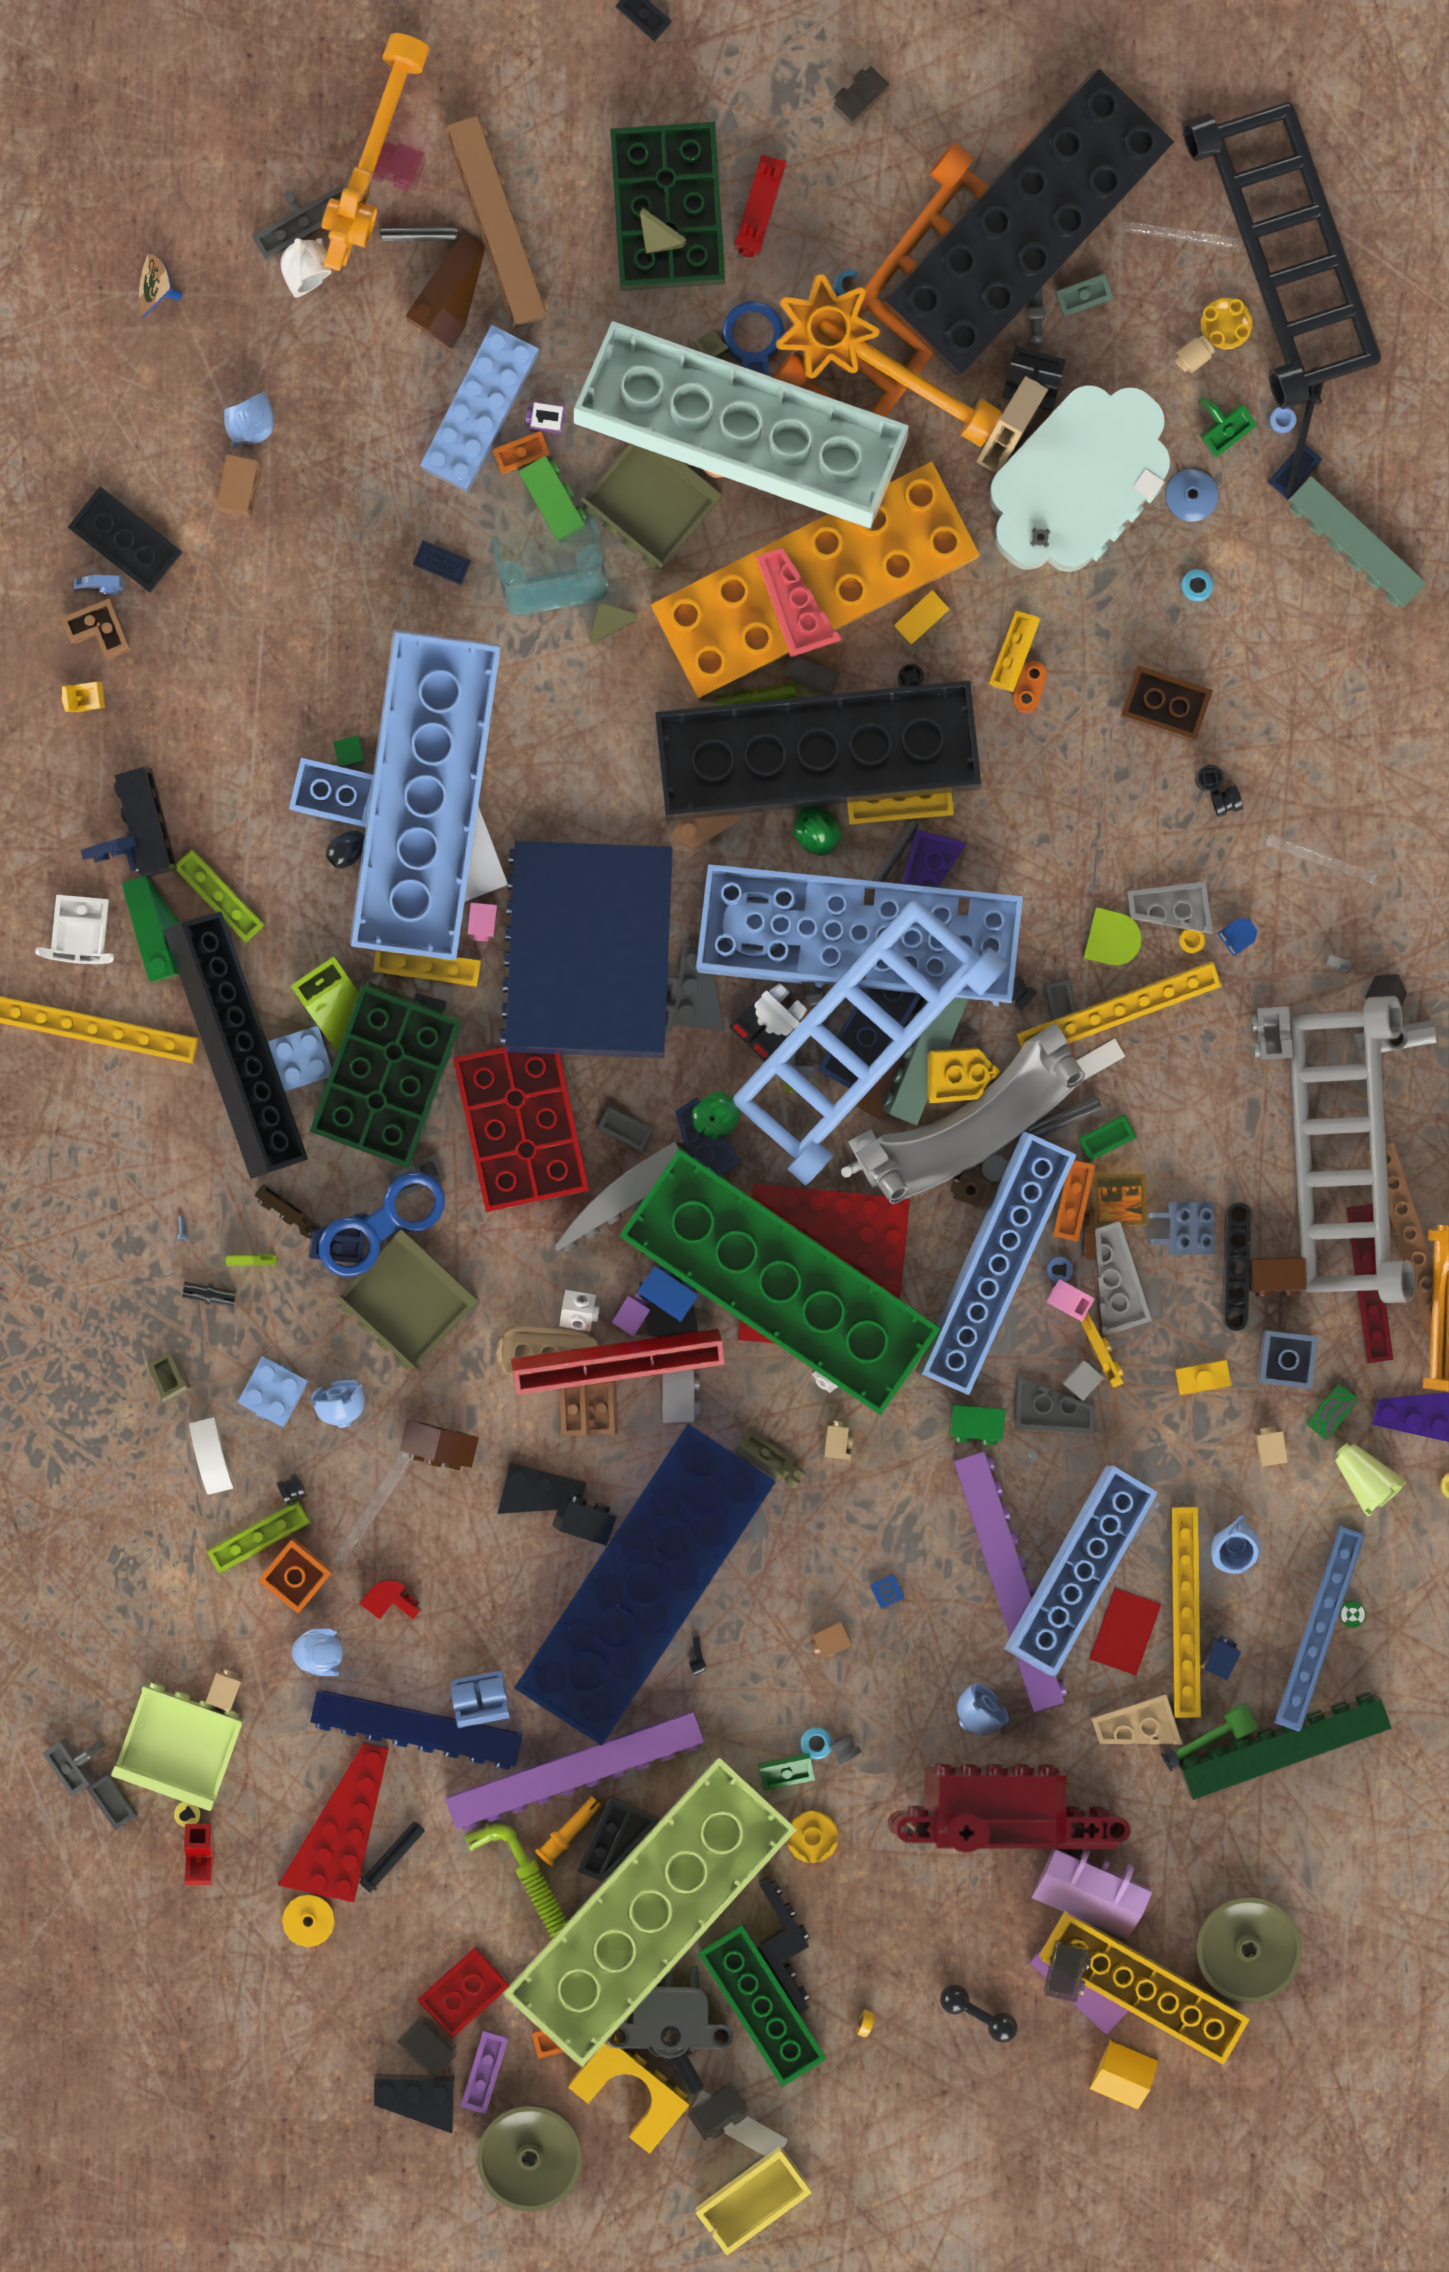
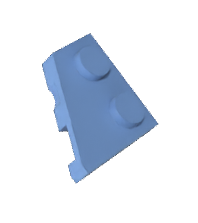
[74,575,125,596]

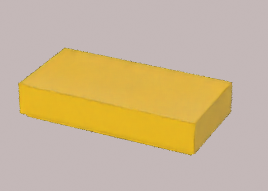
[894,590,950,645]

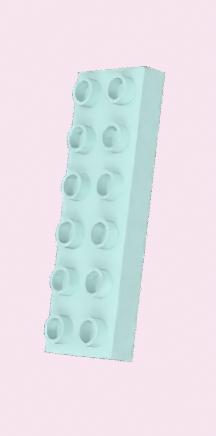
[574,321,909,529]

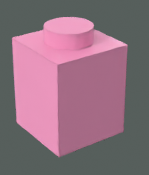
[467,903,498,942]
[1047,1279,1095,1321]

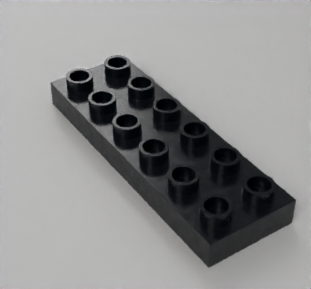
[881,68,1174,375]
[655,680,981,821]

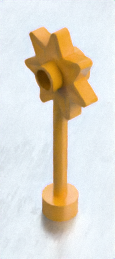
[322,33,430,271]
[776,274,1002,447]

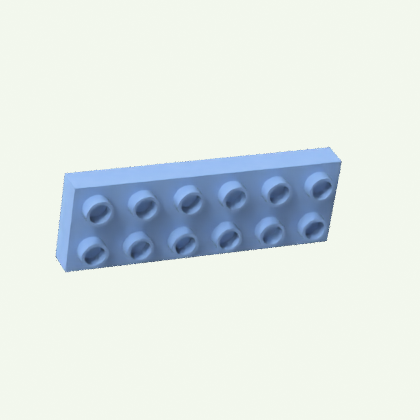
[350,629,501,960]

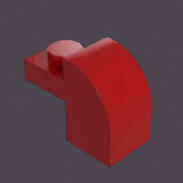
[359,1579,421,1620]
[184,1824,214,1885]

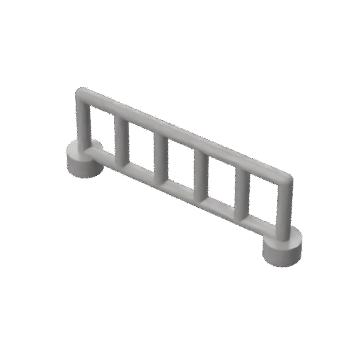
[1290,996,1416,1303]

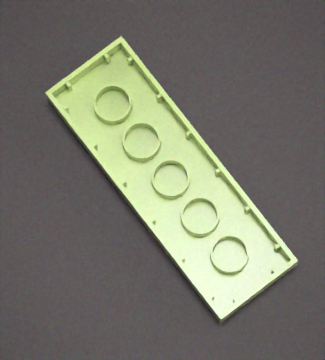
[503,1758,797,2067]

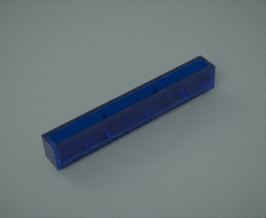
[310,1689,523,1769]

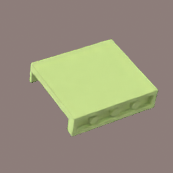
[111,1682,244,1811]

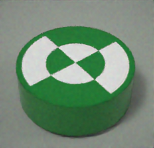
[1339,1601,1366,1628]

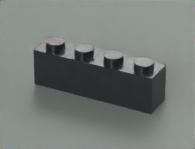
[114,767,177,878]

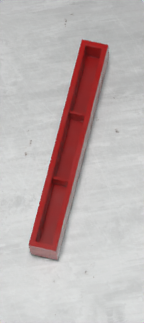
[511,1328,725,1395]

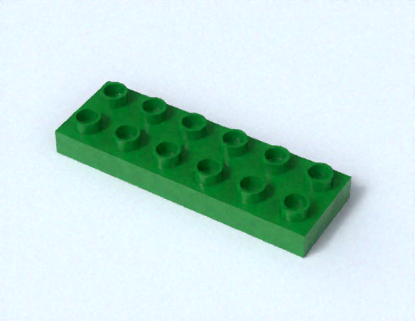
[619,1147,941,1416]

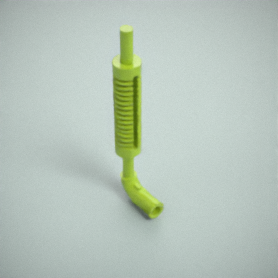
[465,1822,568,1939]

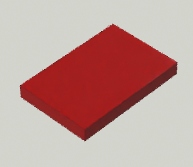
[417,1946,510,2039]

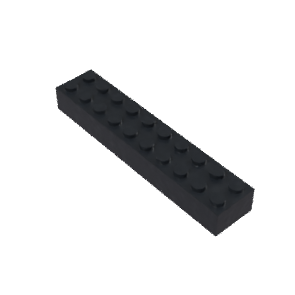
[164,911,308,1179]

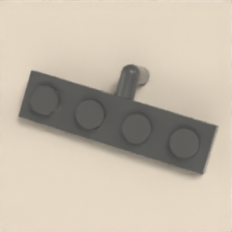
[252,185,345,260]

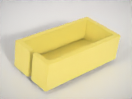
[696,2145,812,2255]

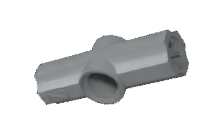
[1354,1020,1436,1057]

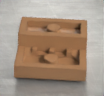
[560,1381,618,1436]

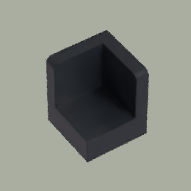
[1365,974,1407,1006]

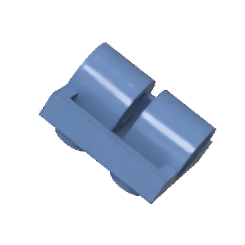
[451,1670,510,1728]

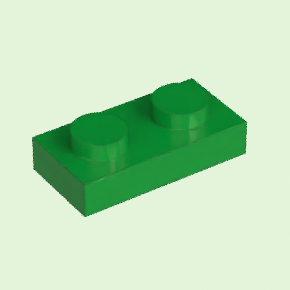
[758,1753,815,1791]

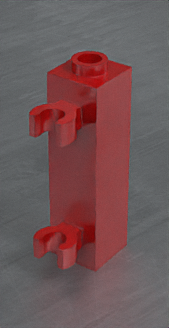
[734,154,787,258]

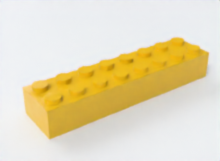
[1039,1910,1250,2065]

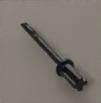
[1285,367,1324,496]

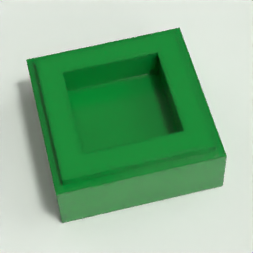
[333,735,365,767]

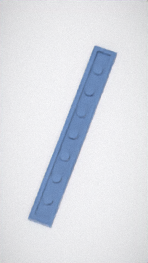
[1274,1525,1365,1731]

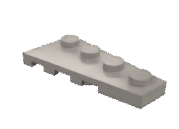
[1095,1220,1153,1336]

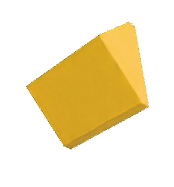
[1090,2040,1159,2109]

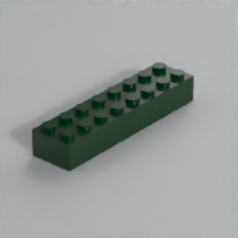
[1178,1692,1392,1800]

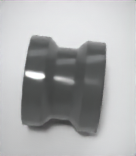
[829,1733,862,1764]

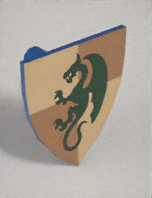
[139,254,182,318]

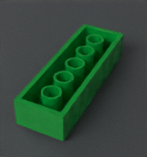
[698,1922,827,2087]

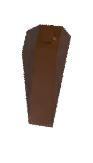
[406,232,485,349]

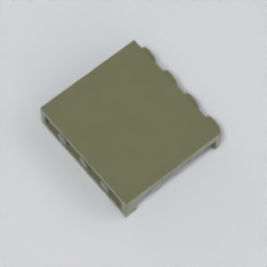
[581,443,722,570]
[336,1229,479,1370]

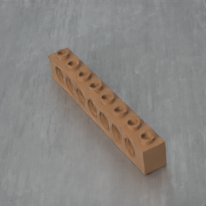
[1365,1142,1433,1350]

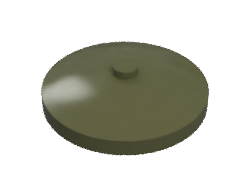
[1196,1896,1302,2003]
[477,2104,583,2211]

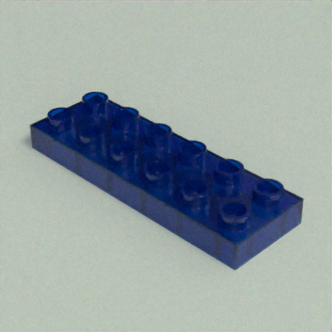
[514,1422,776,1746]

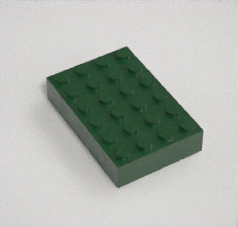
[610,122,725,291]
[309,981,465,1168]

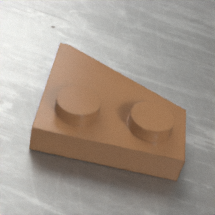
[671,814,742,849]

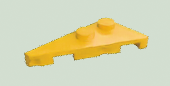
[1080,1312,1123,1387]

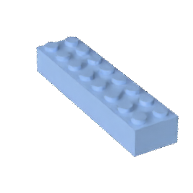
[1004,1466,1158,1676]

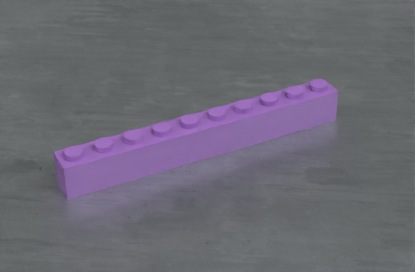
[954,1451,1067,1712]
[445,1710,704,1831]

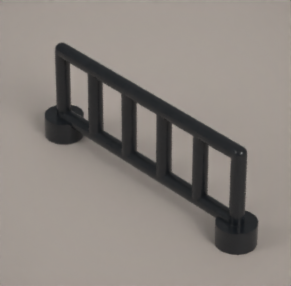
[1182,102,1381,409]

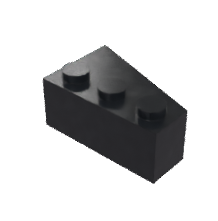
[374,2074,455,2133]

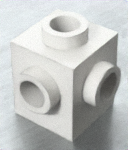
[559,1290,600,1332]

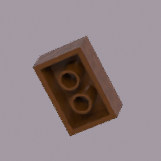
[1119,665,1213,742]

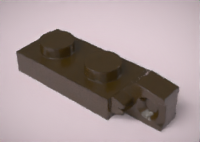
[254,1184,321,1239]

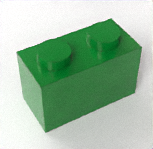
[949,1404,1006,1445]

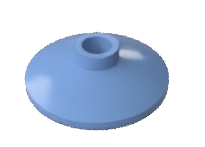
[1166,469,1218,522]

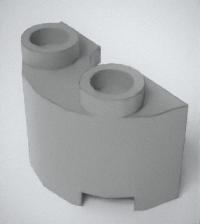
[1251,1006,1293,1060]

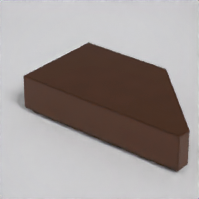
[1082,1210,1095,1260]

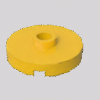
[282,1894,335,1947]

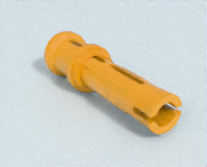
[535,1796,603,1867]

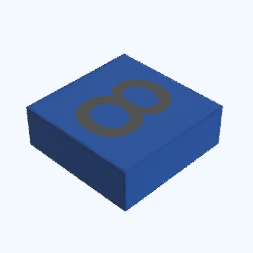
[870,1574,905,1609]

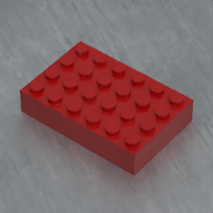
[453,1047,590,1212]

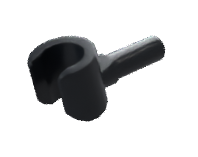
[689,1637,706,1675]

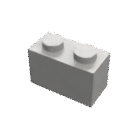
[662,1369,700,1423]

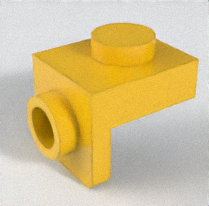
[61,682,105,712]

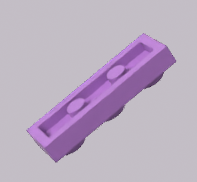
[461,2030,509,2114]

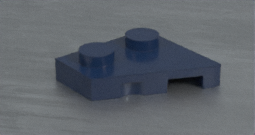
[308,1212,368,1263]

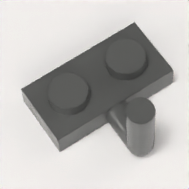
[42,1738,105,1797]

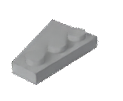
[1127,881,1213,934]

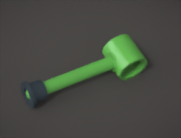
[1160,1703,1259,1772]

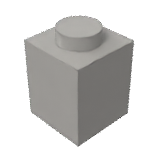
[1062,1359,1104,1401]

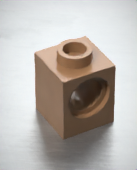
[810,1620,852,1659]

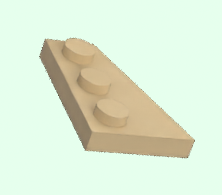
[1091,1694,1183,1745]

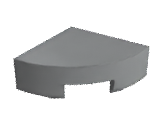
[1325,955,1353,973]

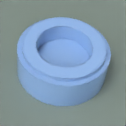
[1269,407,1296,433]

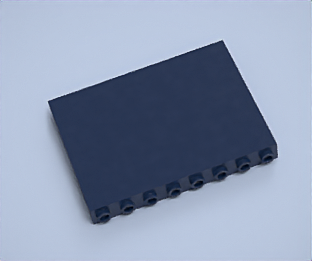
[501,841,673,1058]

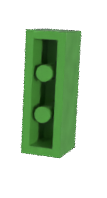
[518,456,587,542]

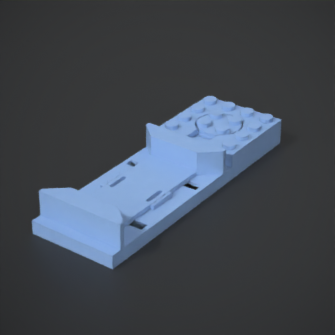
[696,864,1023,1006]

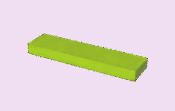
[176,849,265,943]
[206,1500,311,1574]

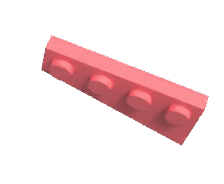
[756,548,842,657]

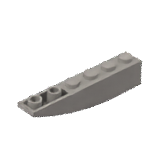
[555,1142,679,1253]

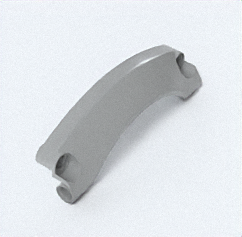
[856,1023,1085,1204]

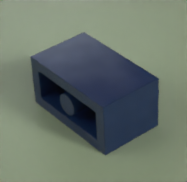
[1200,1635,1241,1680]

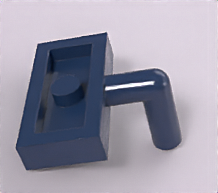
[81,836,137,872]

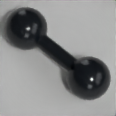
[940,1985,1018,2043]

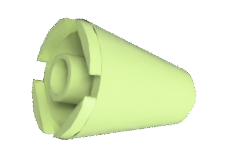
[1335,1443,1407,1517]

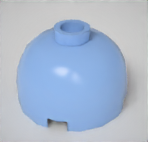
[311,1380,365,1428]
[957,1683,1009,1736]

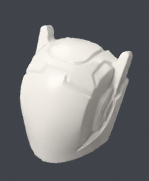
[280,238,332,297]

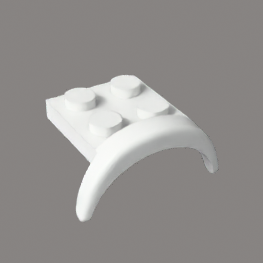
[35,895,114,964]

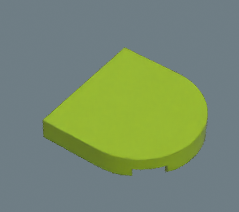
[1083,907,1142,966]

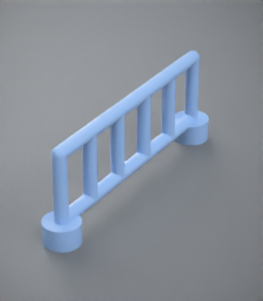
[733,901,1008,1186]

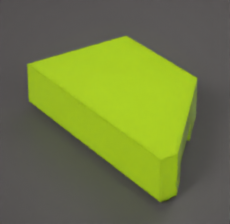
[226,1254,277,1266]

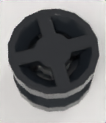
[277,1473,307,1506]

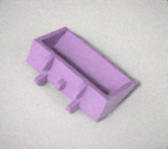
[1032,1849,1152,1940]

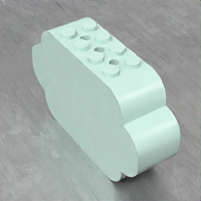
[989,386,1170,572]

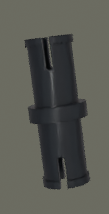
[182,1281,237,1307]

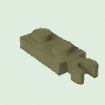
[735,1429,806,1489]

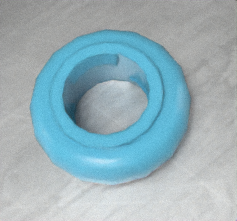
[1181,569,1214,602]
[800,1727,833,1759]

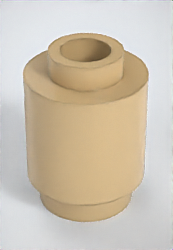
[1175,335,1215,374]

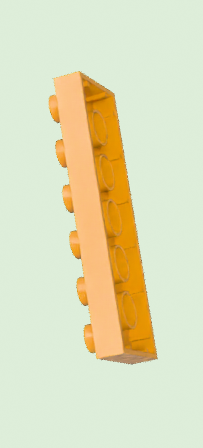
[651,461,980,701]

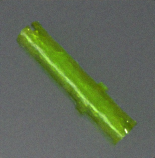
[716,682,796,706]

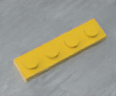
[373,950,481,987]

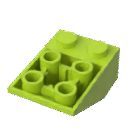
[291,956,359,1052]

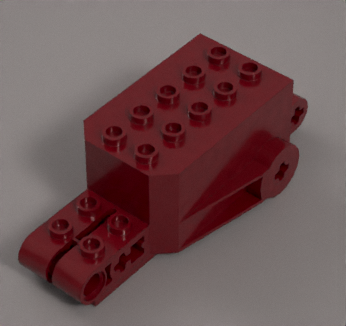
[887,1763,1131,1853]

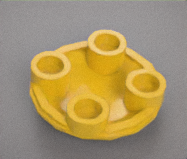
[1201,298,1253,350]

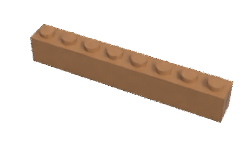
[445,116,548,329]

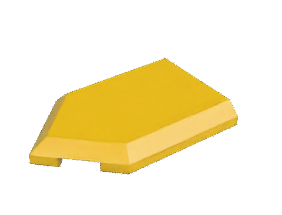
[927,1047,1001,1103]

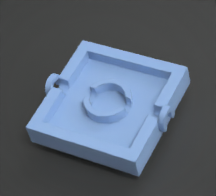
[268,1025,332,1091]
[237,1356,309,1427]

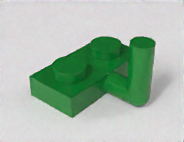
[1199,397,1257,457]

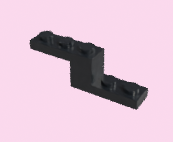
[759,1876,811,2013]

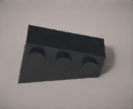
[578,1796,659,1882]

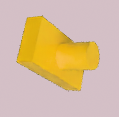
[1175,1360,1232,1395]

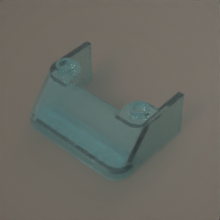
[491,517,608,617]

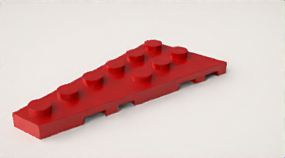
[278,1742,389,1903]

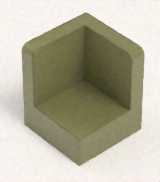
[692,329,729,358]

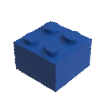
[637,1265,699,1322]

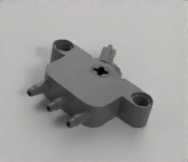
[605,1966,734,2094]

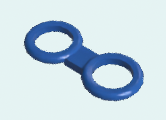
[722,301,785,376]
[319,1172,445,1277]

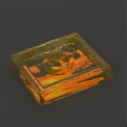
[1093,1173,1148,1227]

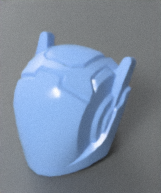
[224,391,274,448]
[1210,1515,1261,1573]
[291,1628,343,1676]

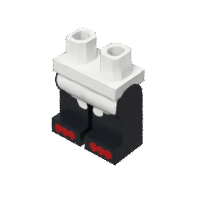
[729,983,807,1061]

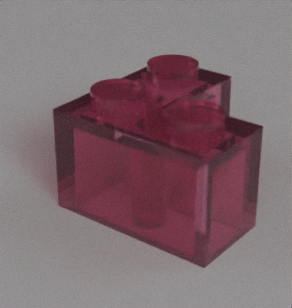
[371,141,426,192]

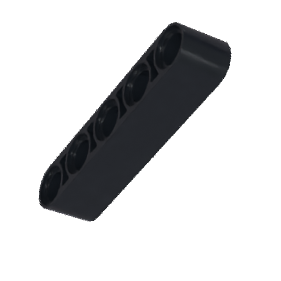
[1222,1202,1251,1331]

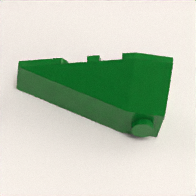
[121,877,180,983]

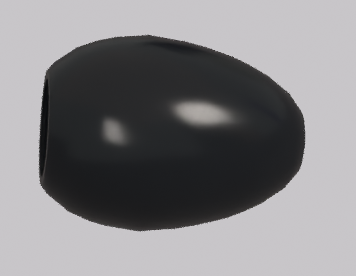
[325,831,365,869]

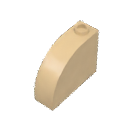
[976,376,1048,474]

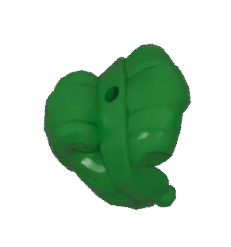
[792,806,842,856]
[692,1091,741,1140]

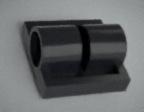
[1002,346,1066,411]

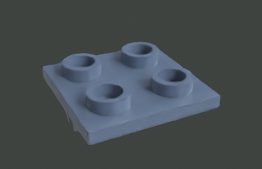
[1148,1202,1215,1255]

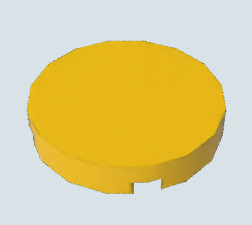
[787,1810,839,1863]

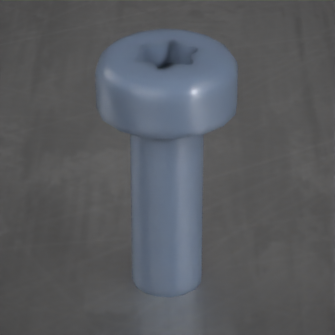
[176,1216,189,1240]

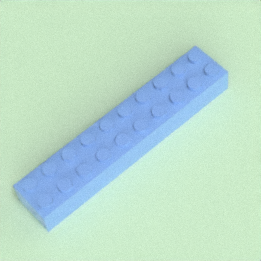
[916,1131,1076,1395]

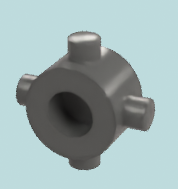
[1030,528,1051,548]

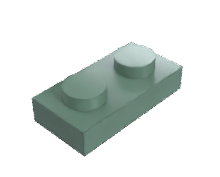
[1055,274,1114,317]

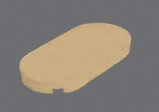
[497,1326,599,1377]

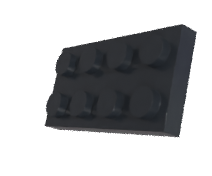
[68,486,183,594]

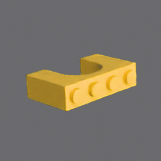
[568,2036,690,2154]

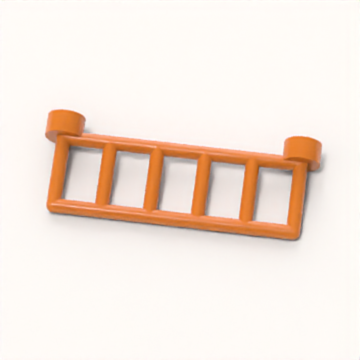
[772,141,988,417]

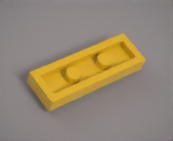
[989,611,1041,692]

